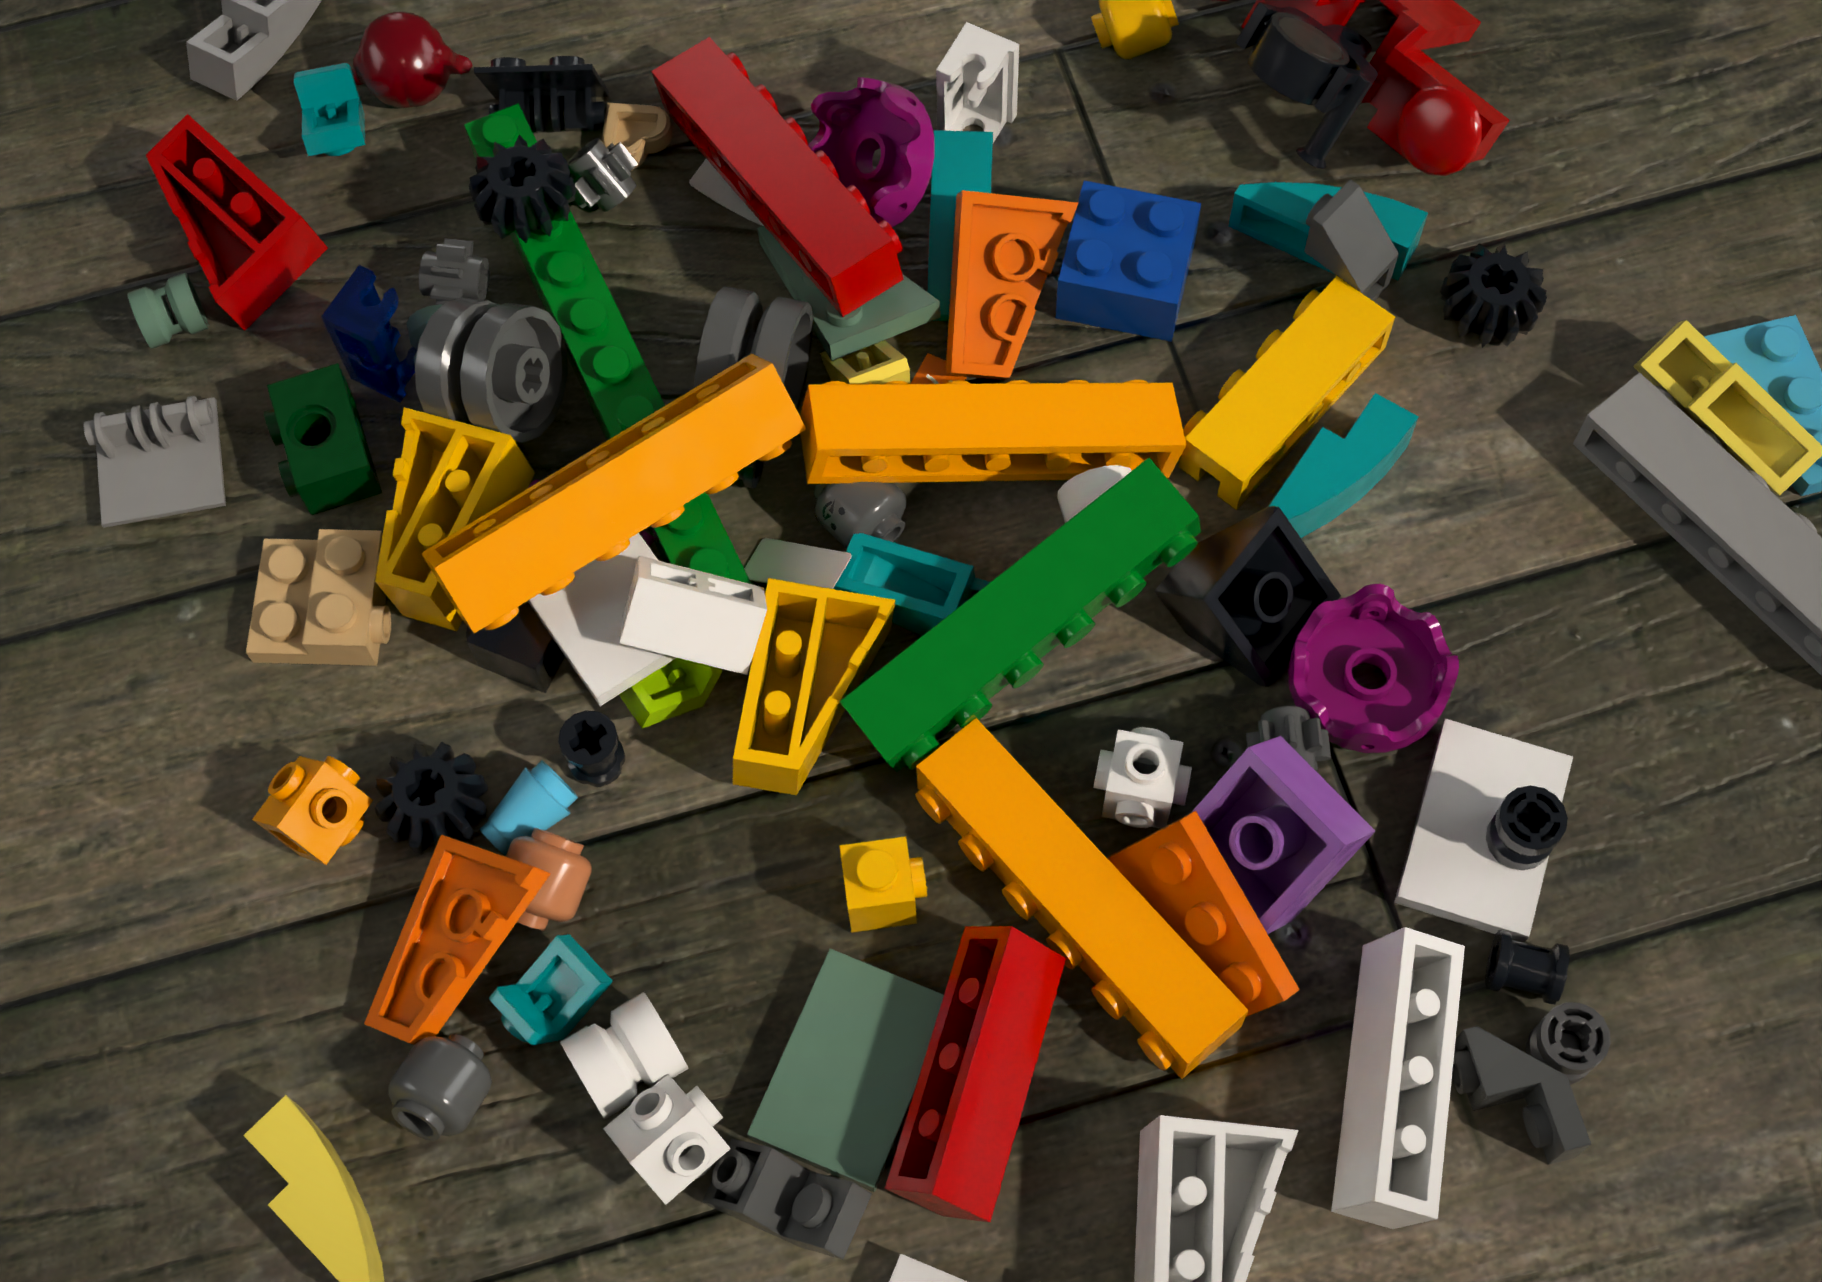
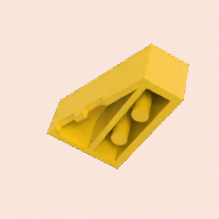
[733,578,896,795]

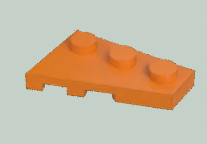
[945,190,1078,380]
[1107,811,1300,1017]
[364,835,551,1045]

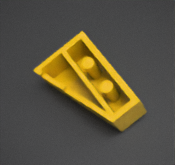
[375,407,535,631]

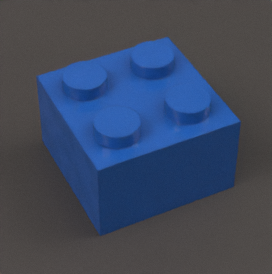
[1055,180,1201,342]

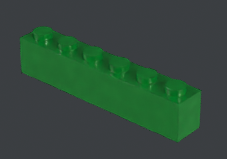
[839,457,1201,772]

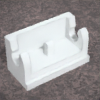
[936,22,1019,143]
[619,555,767,675]

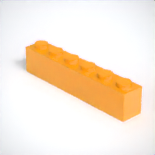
[421,354,806,633]
[800,379,1186,484]
[915,718,1249,1079]

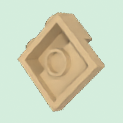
[246,529,391,666]

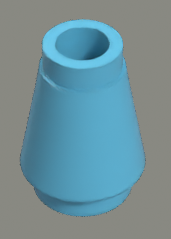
[480,760,578,856]

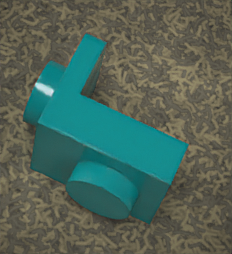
[294,63,366,156]
[489,934,613,1045]

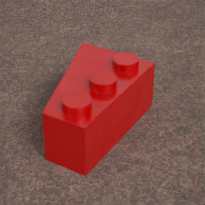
[145,114,328,331]

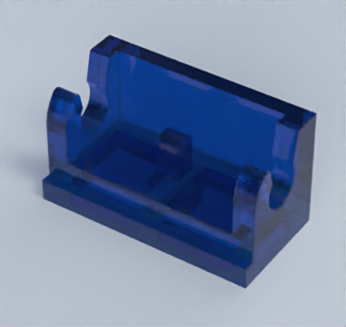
[321,265,418,403]

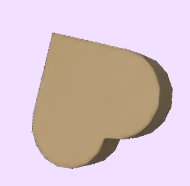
[601,103,672,170]

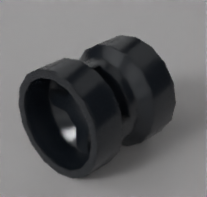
[1486,785,1568,870]

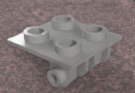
[84,396,226,528]

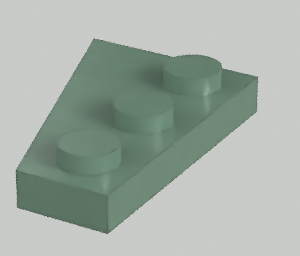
[757,226,941,361]

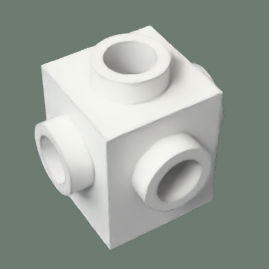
[1093,727,1192,828]
[603,1074,731,1205]

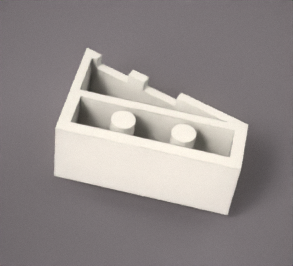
[1134,1115,1298,1282]

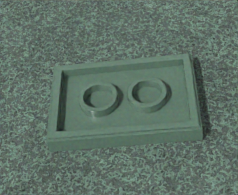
[747,949,944,1192]

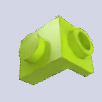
[619,658,722,729]

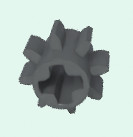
[568,138,638,212]
[419,238,490,305]
[1246,706,1331,772]

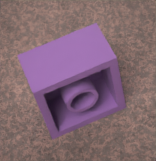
[1191,736,1375,934]

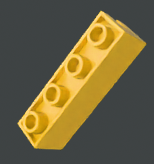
[1179,276,1395,510]

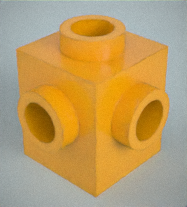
[252,756,373,865]

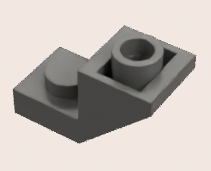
[1304,179,1399,301]
[1452,1026,1591,1165]
[702,1138,872,1260]

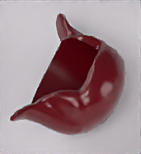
[352,12,473,108]

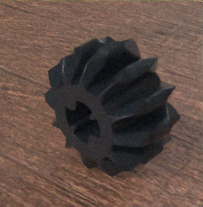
[469,135,576,243]
[1440,242,1547,348]
[375,742,488,855]

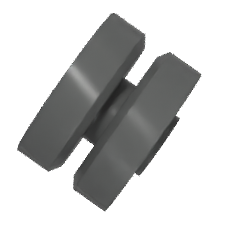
[694,286,813,411]
[415,297,568,443]

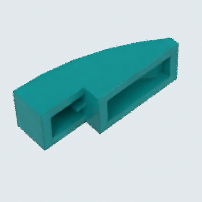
[927,130,993,321]
[1228,182,1428,281]
[1269,393,1419,538]
[833,533,990,636]

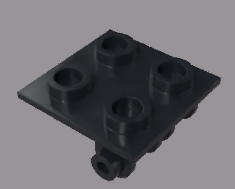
[474,56,609,132]

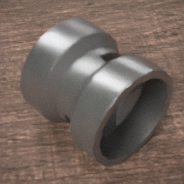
[1526,1002,1611,1085]

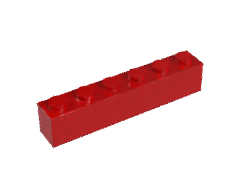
[651,37,904,317]

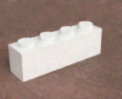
[1331,927,1465,1229]

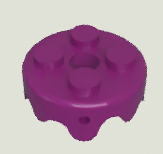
[808,77,935,227]
[1288,584,1459,753]

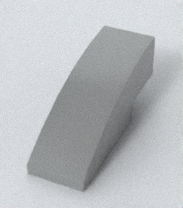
[186,0,322,101]

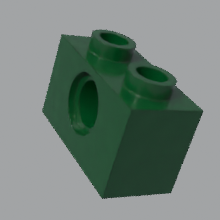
[264,363,382,516]

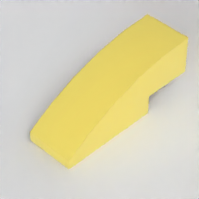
[1633,320,1822,496]
[243,1095,385,1282]

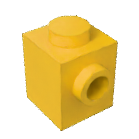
[839,836,927,933]

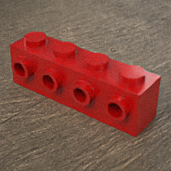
[885,926,1066,1222]

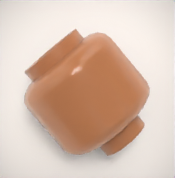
[505,828,592,931]

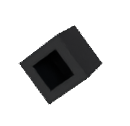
[466,601,565,693]

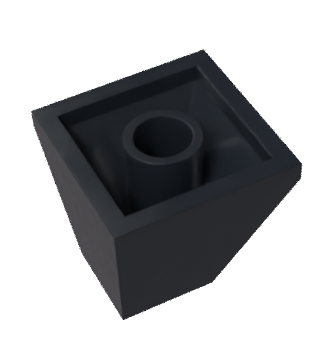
[1155,506,1341,687]

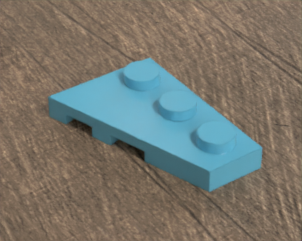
[1704,315,1822,496]

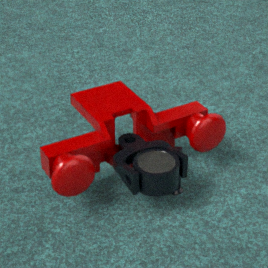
[1211,0,1510,176]

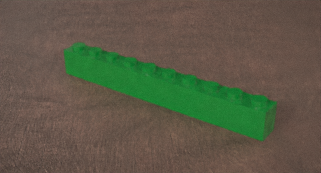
[464,103,751,584]

